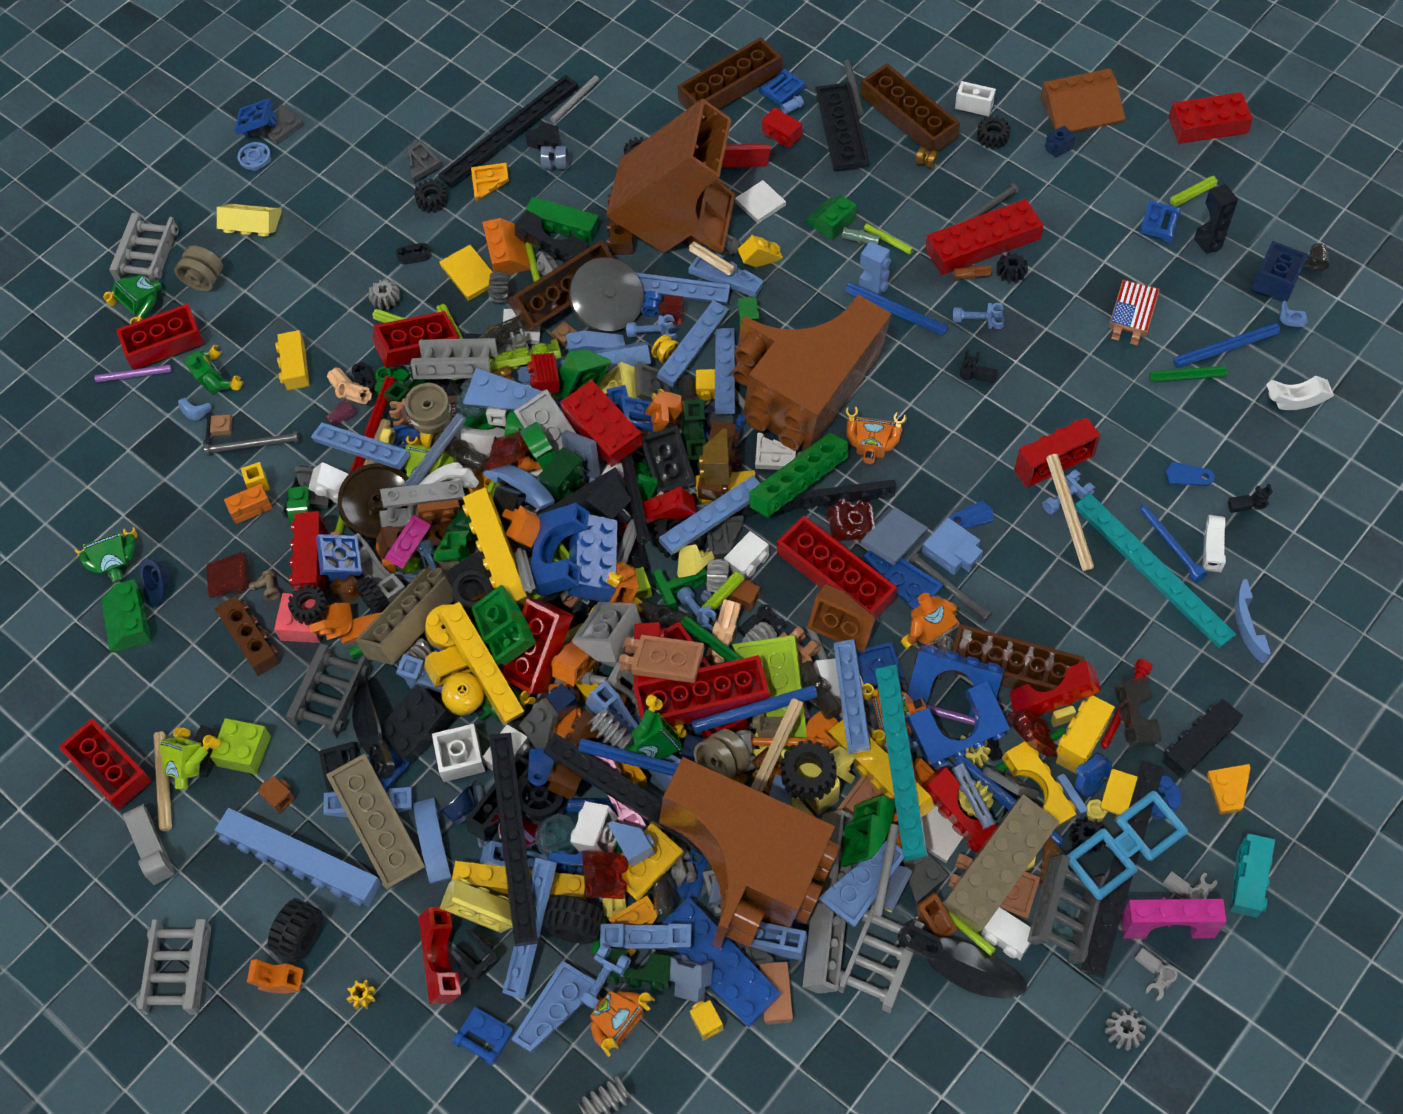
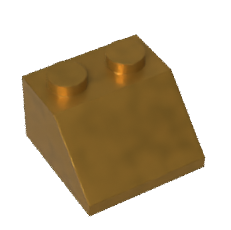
[699,429,729,485]

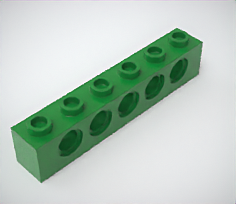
[749,433,848,517]

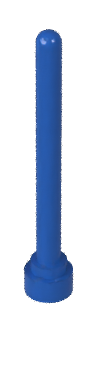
[1140,505,1208,583]

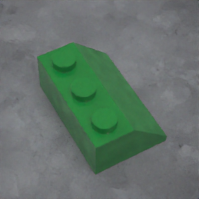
[554,349,612,400]
[101,579,151,653]

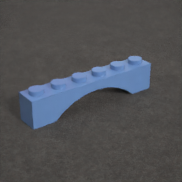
[585,681,681,789]

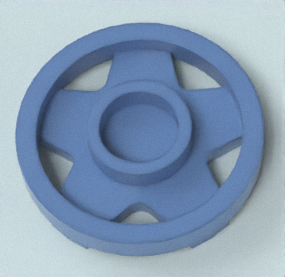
[237,142,271,171]

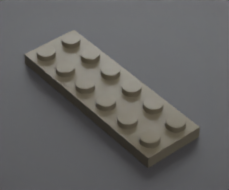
[326,753,426,890]

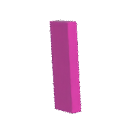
[385,515,431,569]

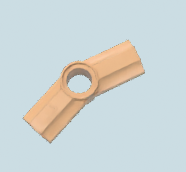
[327,368,372,404]
[706,599,741,663]

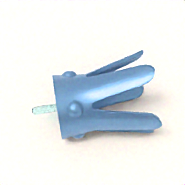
[417,540,436,570]

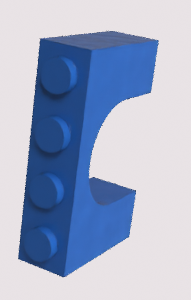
[530,503,589,596]
[907,644,1005,718]
[906,681,1010,767]

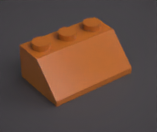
[482,218,531,275]

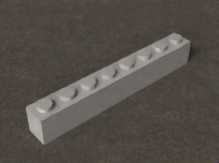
[802,810,853,994]

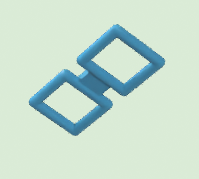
[1066,791,1188,900]

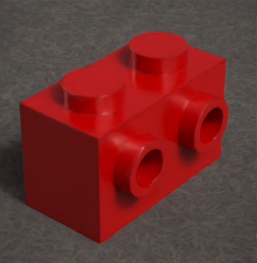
[761,107,802,149]

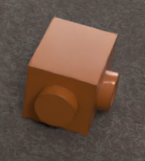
[729,579,760,613]
[257,776,295,814]

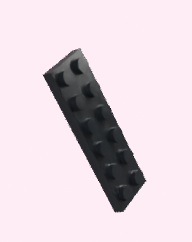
[815,82,869,171]

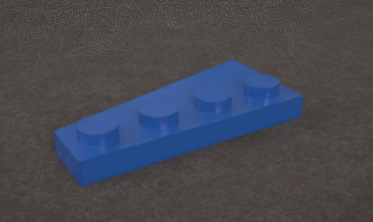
[864,550,943,610]

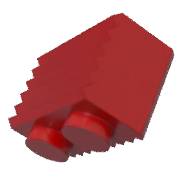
[527,353,560,393]

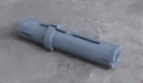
[951,763,996,830]

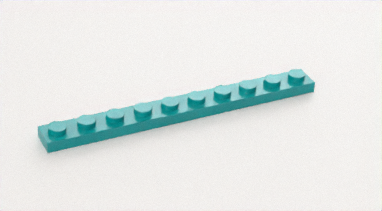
[1075,493,1236,649]
[875,665,928,861]

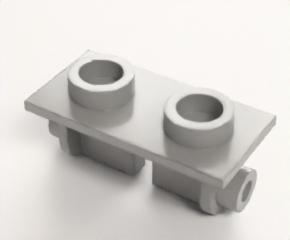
[537,252,558,276]
[671,837,697,887]

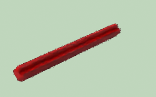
[350,376,395,473]

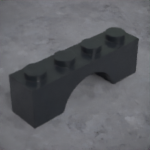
[1194,184,1238,255]
[515,210,589,263]

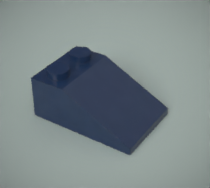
[1251,241,1308,302]

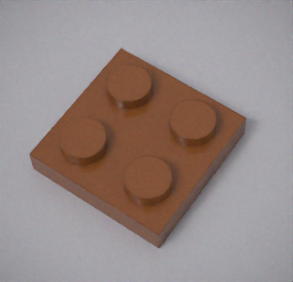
[415,499,459,525]

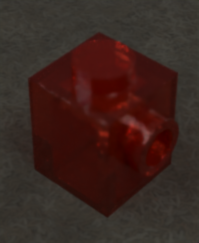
[659,295,684,325]

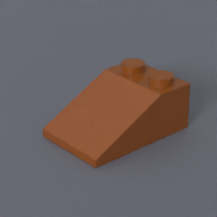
[807,584,875,653]

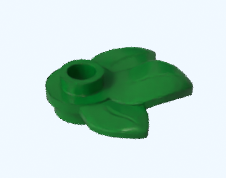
[374,367,409,395]

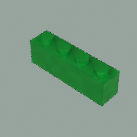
[524,197,600,243]

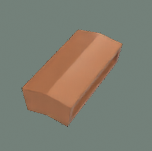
[759,962,793,1025]

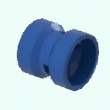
[641,291,662,317]

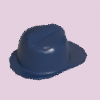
[139,558,171,606]
[437,779,477,825]

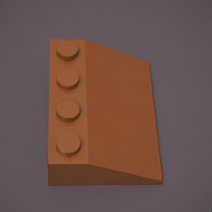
[1040,68,1126,133]

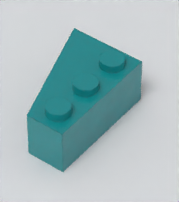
[1229,833,1275,918]

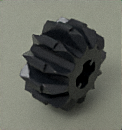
[996,252,1028,284]
[1068,817,1106,856]

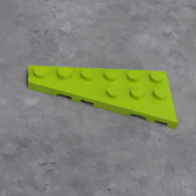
[451,338,561,380]
[732,635,808,752]

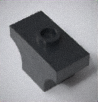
[525,122,561,151]

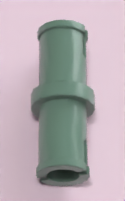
[842,227,880,245]

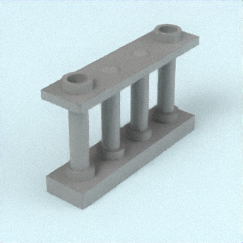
[109,213,179,282]
[411,338,498,379]
[379,480,464,527]
[839,906,924,1013]
[136,919,211,1015]

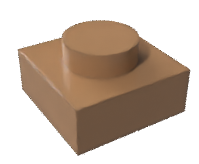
[551,321,577,347]
[210,415,232,436]

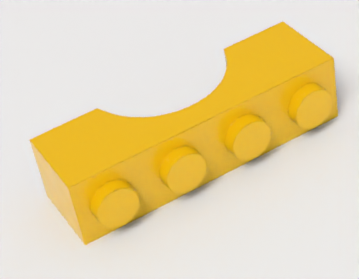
[1002,740,1077,830]

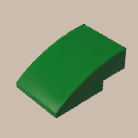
[471,585,536,665]
[841,795,895,867]

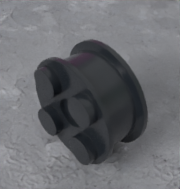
[518,776,566,825]

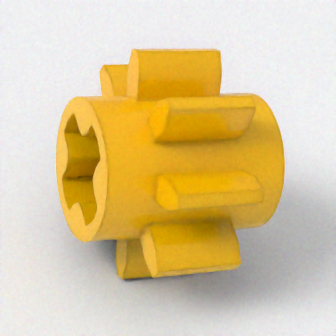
[347,980,376,1010]

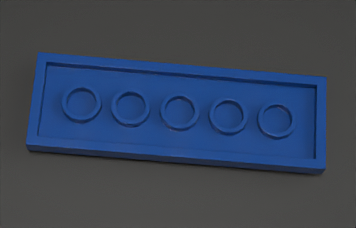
[661,897,782,1028]

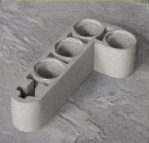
[123,804,175,885]

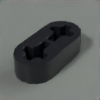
[396,243,432,265]
[351,362,375,394]

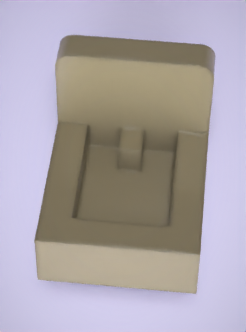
[753,713,783,737]

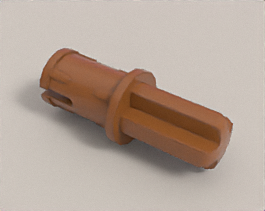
[954,265,992,280]

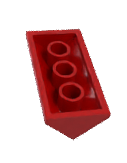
[722,144,771,167]

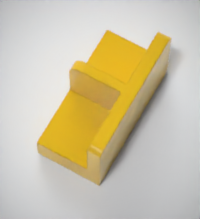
[1100,769,1138,821]

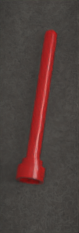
[1100,659,1153,749]

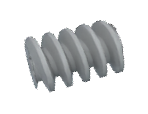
[586,708,632,750]
[577,1076,630,1114]

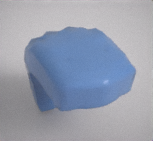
[1279,301,1308,327]
[178,398,212,421]

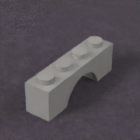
[352,533,405,603]

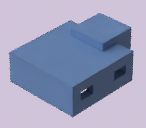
[922,518,983,575]

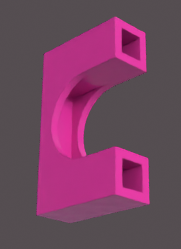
[1121,899,1227,939]

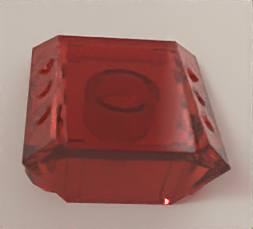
[485,428,530,470]
[827,500,875,541]
[207,551,250,598]
[1006,708,1057,757]
[582,851,628,899]

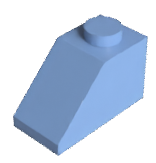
[607,821,655,867]

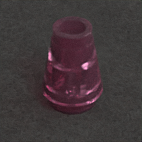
[326,400,356,425]

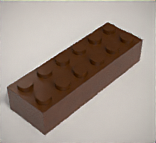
[677,37,782,110]
[860,63,960,151]
[506,240,613,332]
[947,624,1085,705]

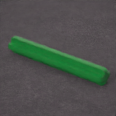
[1149,366,1227,382]
[680,616,743,662]

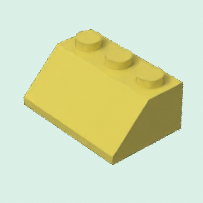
[217,204,282,236]
[599,362,642,421]
[440,878,512,933]

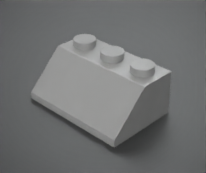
[572,602,642,663]

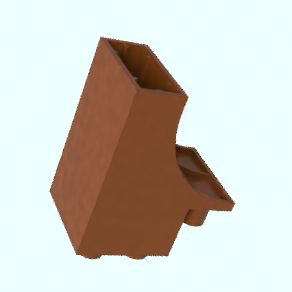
[606,98,735,254]
[732,295,892,451]
[659,757,840,949]

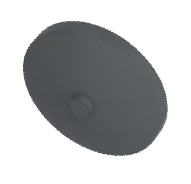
[569,258,644,333]

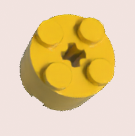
[425,604,456,650]

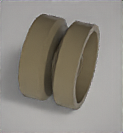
[174,246,223,292]
[405,383,453,434]
[694,729,750,779]

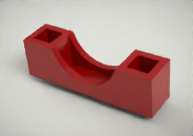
[613,487,696,537]
[1009,660,1101,722]
[921,767,997,853]
[418,907,461,1004]

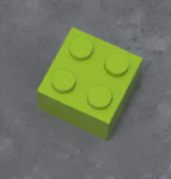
[210,718,271,775]

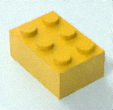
[1055,696,1115,774]

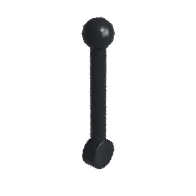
[203,412,213,445]

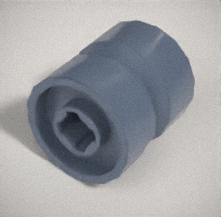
[541,146,568,170]

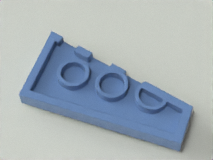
[689,245,764,297]
[463,368,551,410]
[818,840,904,927]
[512,961,595,1053]

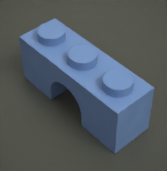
[859,241,891,295]

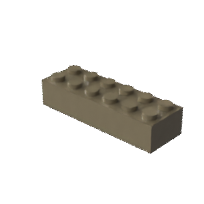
[355,559,460,665]
[942,794,1059,932]

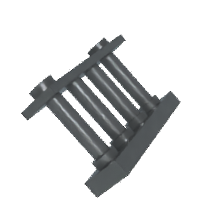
[286,644,370,738]
[1027,854,1106,964]

